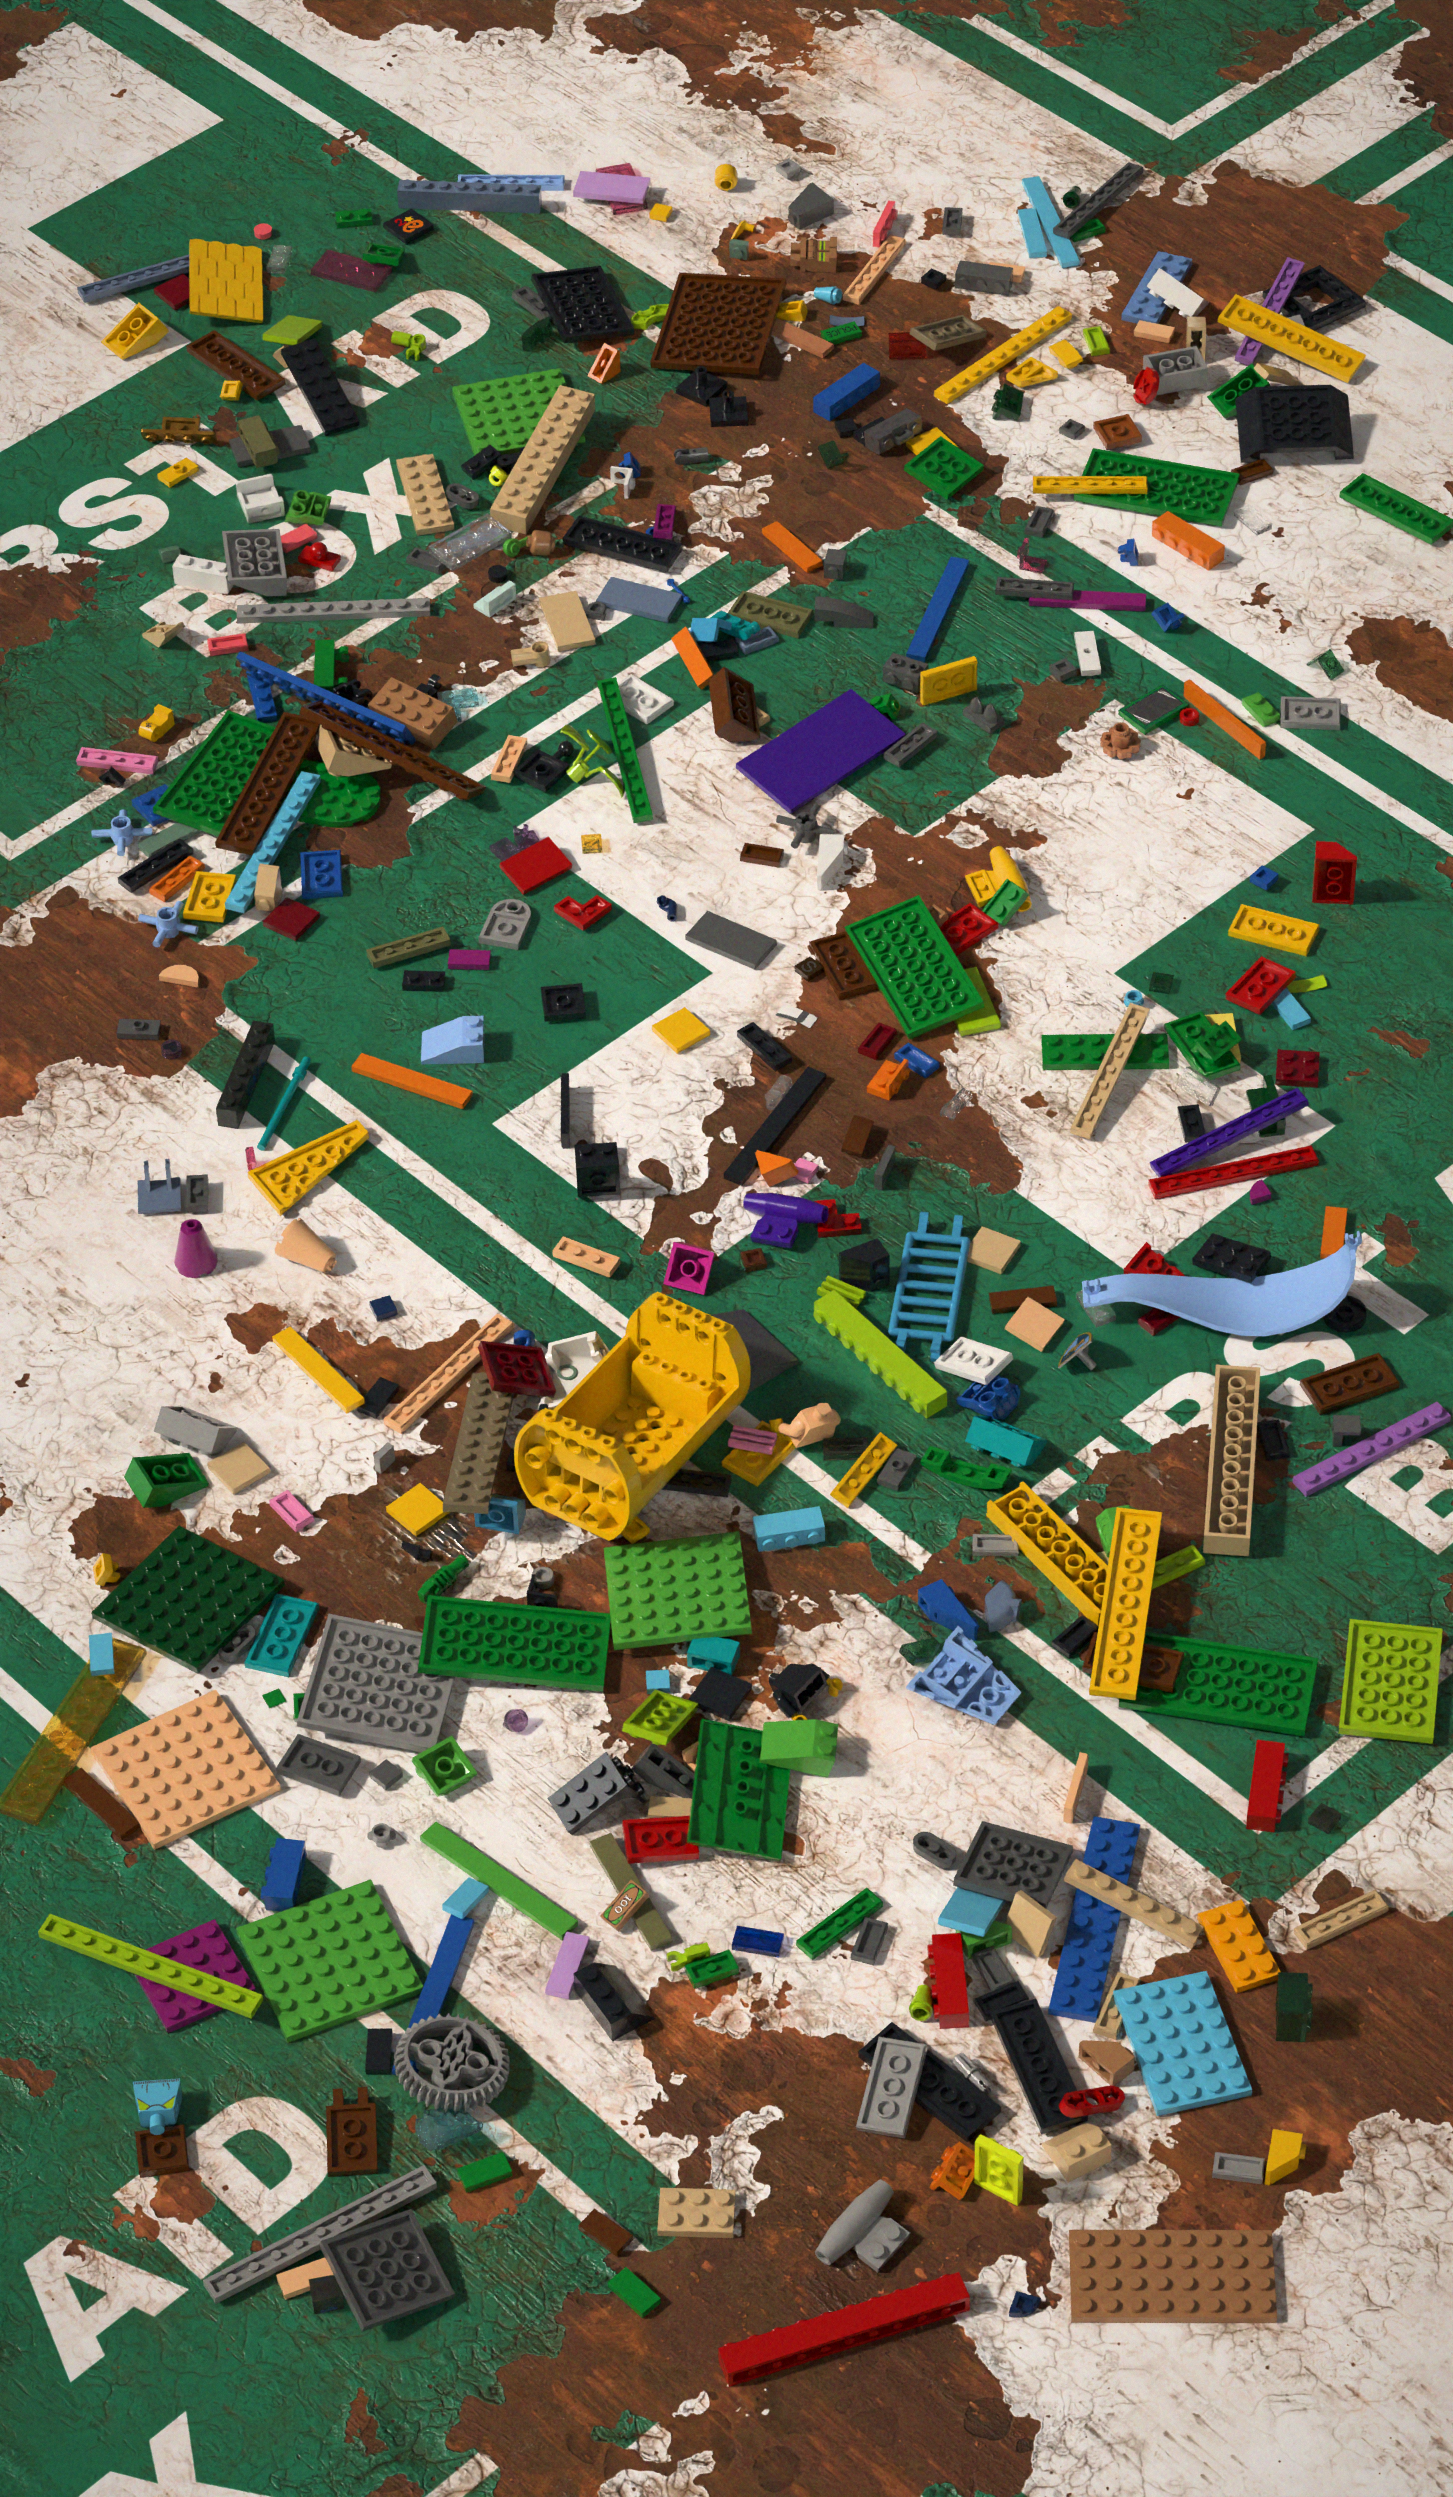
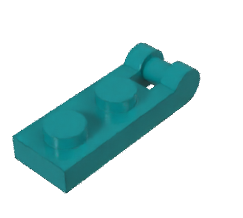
[710,611,760,640]

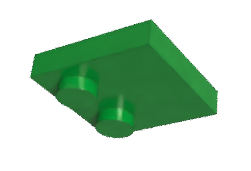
[362,243,405,266]

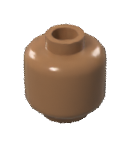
[526,530,555,556]

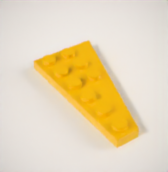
[248,1120,369,1216]

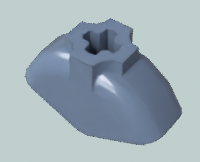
[985,1580,1022,1633]

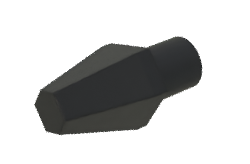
[401,1540,432,1560]

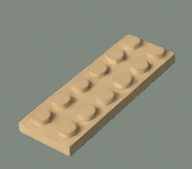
[396,454,454,536]

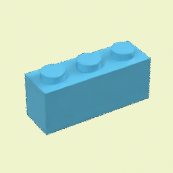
[753,1506,825,1552]

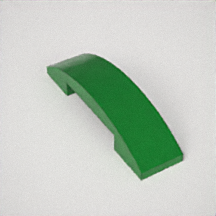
[920,1446,1012,1489]

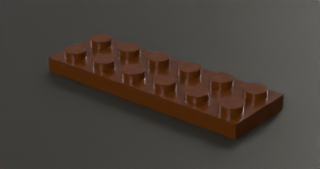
[186,330,286,401]

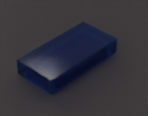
[732,1926,784,1958]

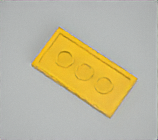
[1228,904,1320,956]

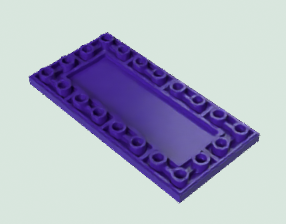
[736,689,906,814]

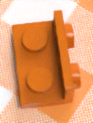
[867,1059,910,1100]
[929,2141,975,2200]

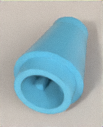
[814,286,842,305]

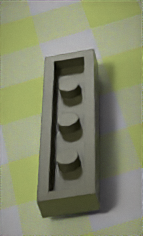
[366,926,451,968]

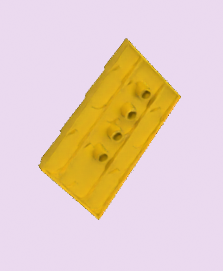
[189,239,263,323]

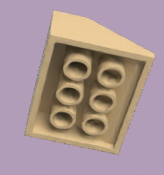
[315,724,392,777]

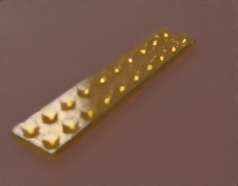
[0,1638,147,1826]

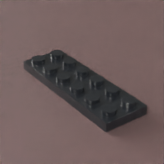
[281,338,360,436]
[563,516,683,572]
[990,1999,1088,2135]
[858,2022,1001,2143]

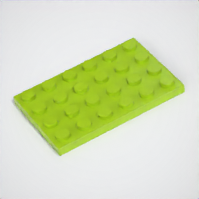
[1338,1619,1443,1744]

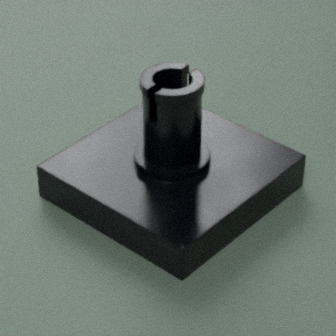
[676,366,728,406]
[709,390,748,427]

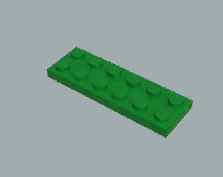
[1339,473,1453,545]
[1041,1033,1169,1070]

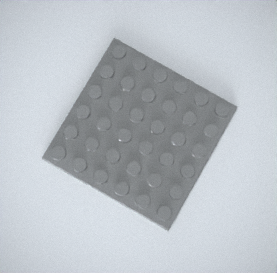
[297,1614,455,1752]

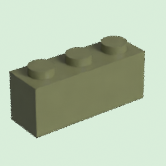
[238,415,280,468]

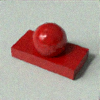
[298,542,341,571]

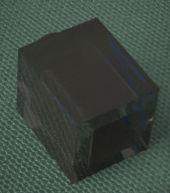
[309,2275,345,2314]

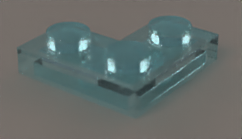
[437,688,479,722]

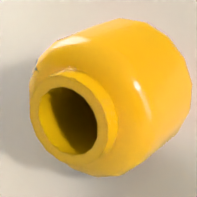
[714,164,738,191]

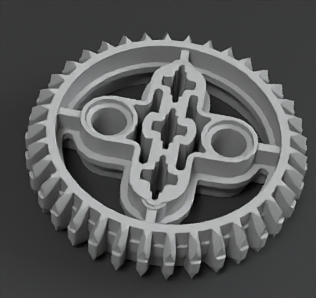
[394,2013,510,2113]

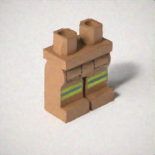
[790,237,837,273]

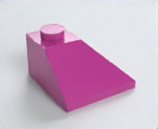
[663,1242,715,1295]

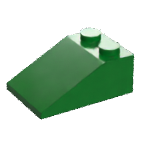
[1207,364,1271,419]
[124,1453,209,1508]

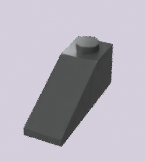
[631,1743,694,1798]

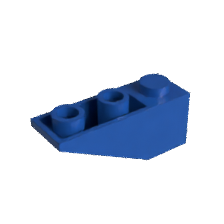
[918,1579,979,1641]

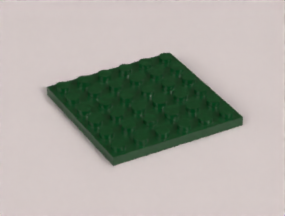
[91,1526,285,1674]

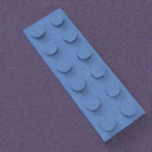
[1121,251,1192,324]

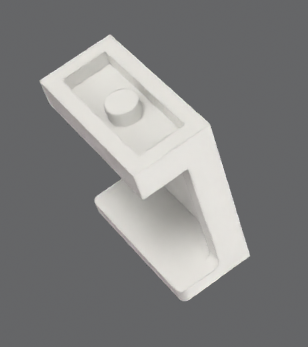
[236,474,285,524]

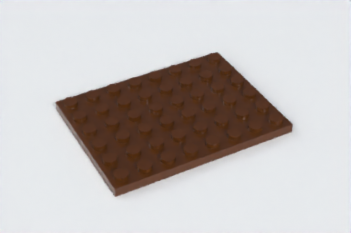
[650,272,787,374]

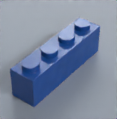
[813,363,880,421]

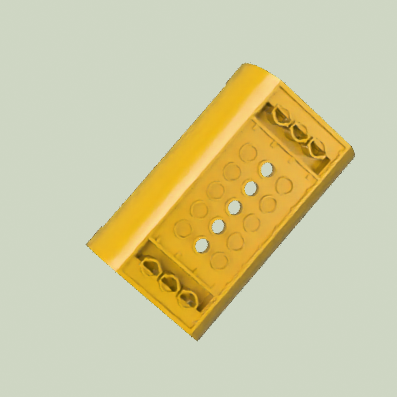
[514,1291,751,1541]

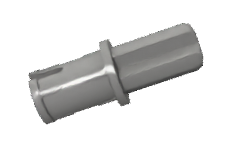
[952,2053,994,2095]

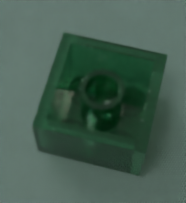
[1276,1972,1313,2042]

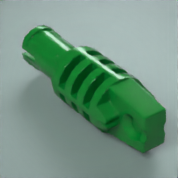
[418,1554,469,1604]

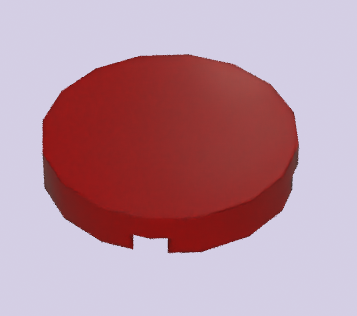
[1133,367,1160,405]

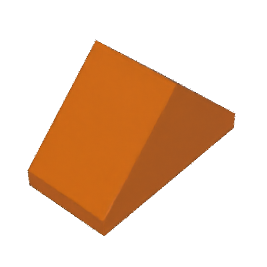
[588,343,621,384]
[755,1150,799,1187]

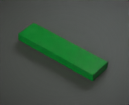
[796,1887,883,1960]

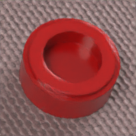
[1180,708,1200,726]

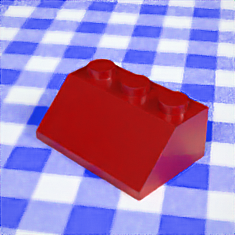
[1312,841,1357,905]

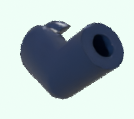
[657,895,677,922]

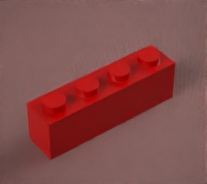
[1246,1740,1289,1832]
[927,1933,969,2029]

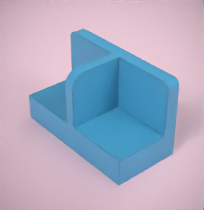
[690,618,732,643]

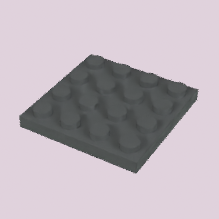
[953,1821,1073,1908]
[319,2209,455,2332]

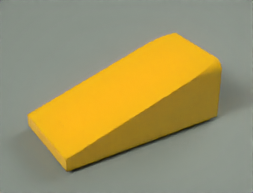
[777,300,808,322]

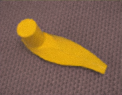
[731,220,755,239]

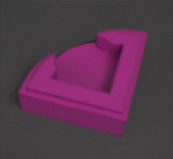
[1250,1179,1271,1205]

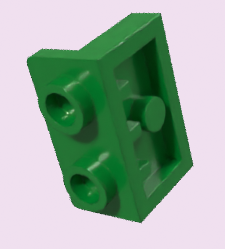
[1191,1020,1242,1065]

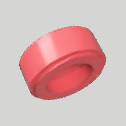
[254,223,272,240]

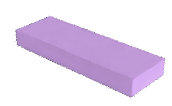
[545,1932,590,1999]

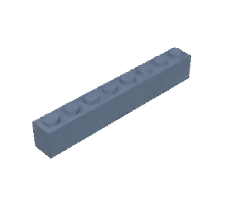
[397,179,542,214]

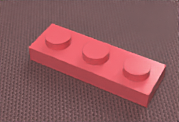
[873,200,898,248]

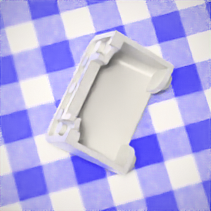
[539,1331,610,1410]

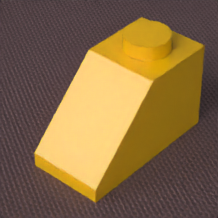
[1265,2129,1307,2185]

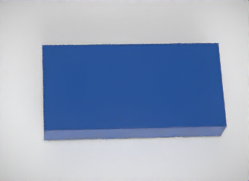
[894,1042,939,1079]

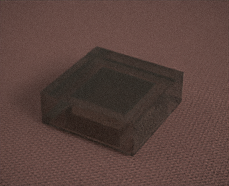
[1308,1803,1341,1834]

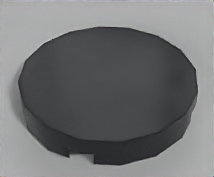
[1323,1296,1367,1333]

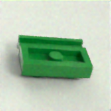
[982,879,1029,927]

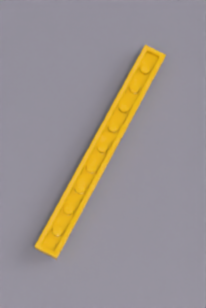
[934,306,1072,404]

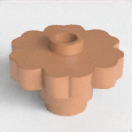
[1100,722,1141,759]

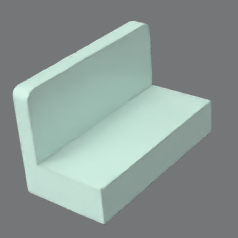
[474,581,516,618]

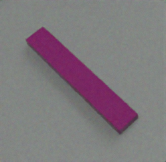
[1029,590,1146,611]

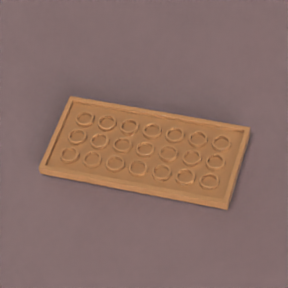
[1069,2230,1277,2323]

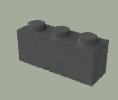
[955,260,1013,295]

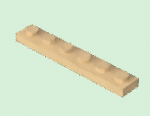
[1063,1859,1204,1949]

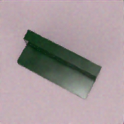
[1246,1075,1286,1138]

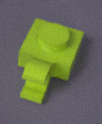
[666,1942,710,1972]

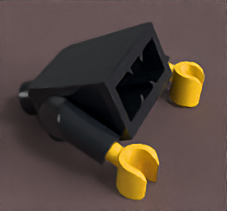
[769,1663,843,1720]

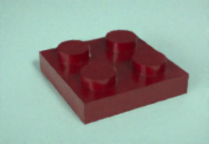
[1275,1049,1320,1088]

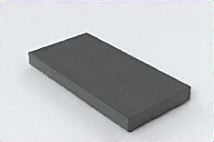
[229,425,311,467]
[685,911,777,970]

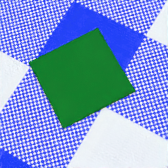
[262,1688,286,1708]

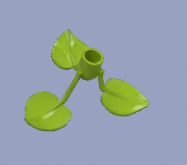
[560,725,624,798]

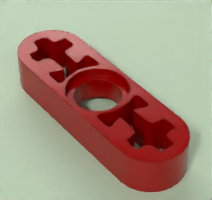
[1059,2085,1125,2118]

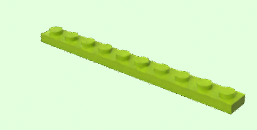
[38,1914,263,2019]

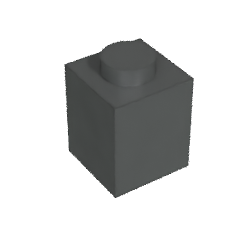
[824,548,847,580]

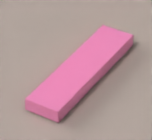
[76,747,159,775]

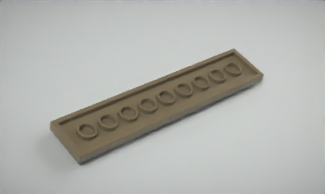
[443,1372,514,1514]

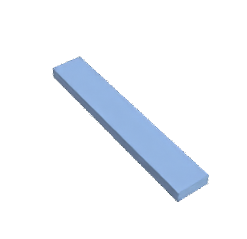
[457,174,565,191]

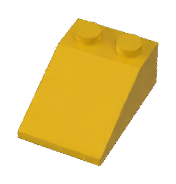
[101,303,169,360]

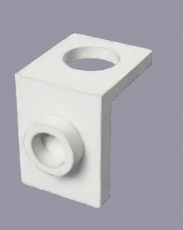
[610,466,635,499]

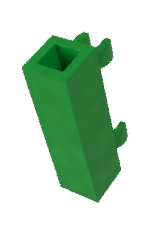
[314,639,349,694]

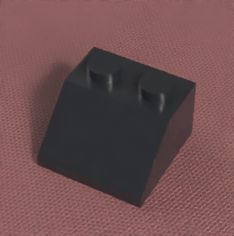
[839,1238,890,1292]

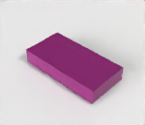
[448,949,491,970]

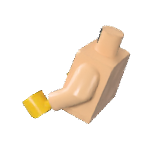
[769,1403,841,1448]

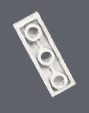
[1074,631,1101,676]

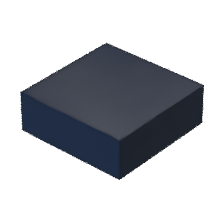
[369,1295,398,1321]

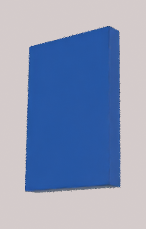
[300,850,343,899]

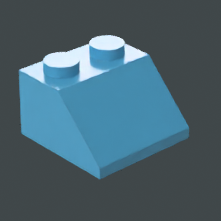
[474,1493,526,1534]

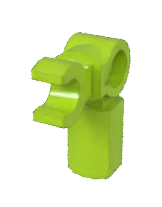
[391,330,426,361]

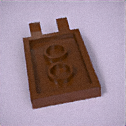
[326,2087,378,2177]

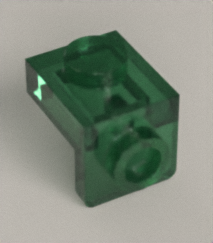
[899,1630,940,1666]

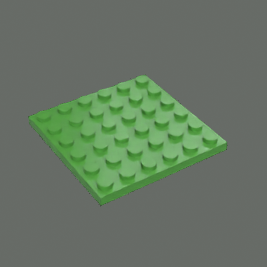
[452,368,585,456]
[604,1531,752,1650]
[236,1879,423,2043]

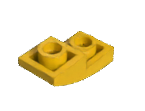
[1048,339,1083,369]

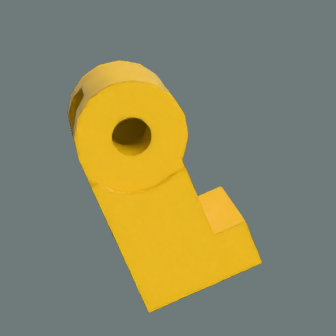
[139,704,175,742]

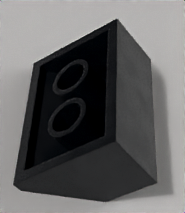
[573,1962,654,2041]

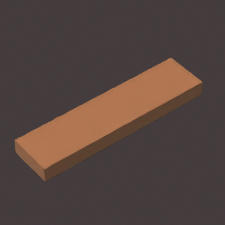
[771,318,834,358]

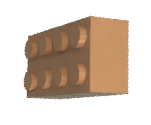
[368,677,458,749]

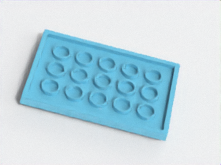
[1113,1971,1252,2116]

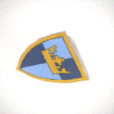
[1058,1332,1097,1370]

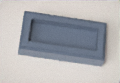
[735,626,779,655]

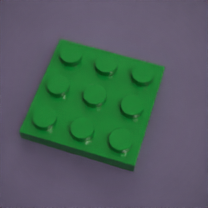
[904,436,984,500]

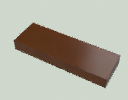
[989,1286,1057,1314]

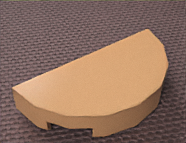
[159,965,199,987]

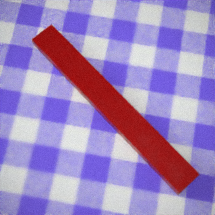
[1148,1145,1319,1200]

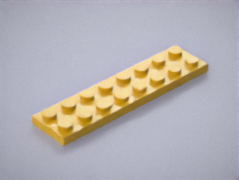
[1218,294,1366,383]

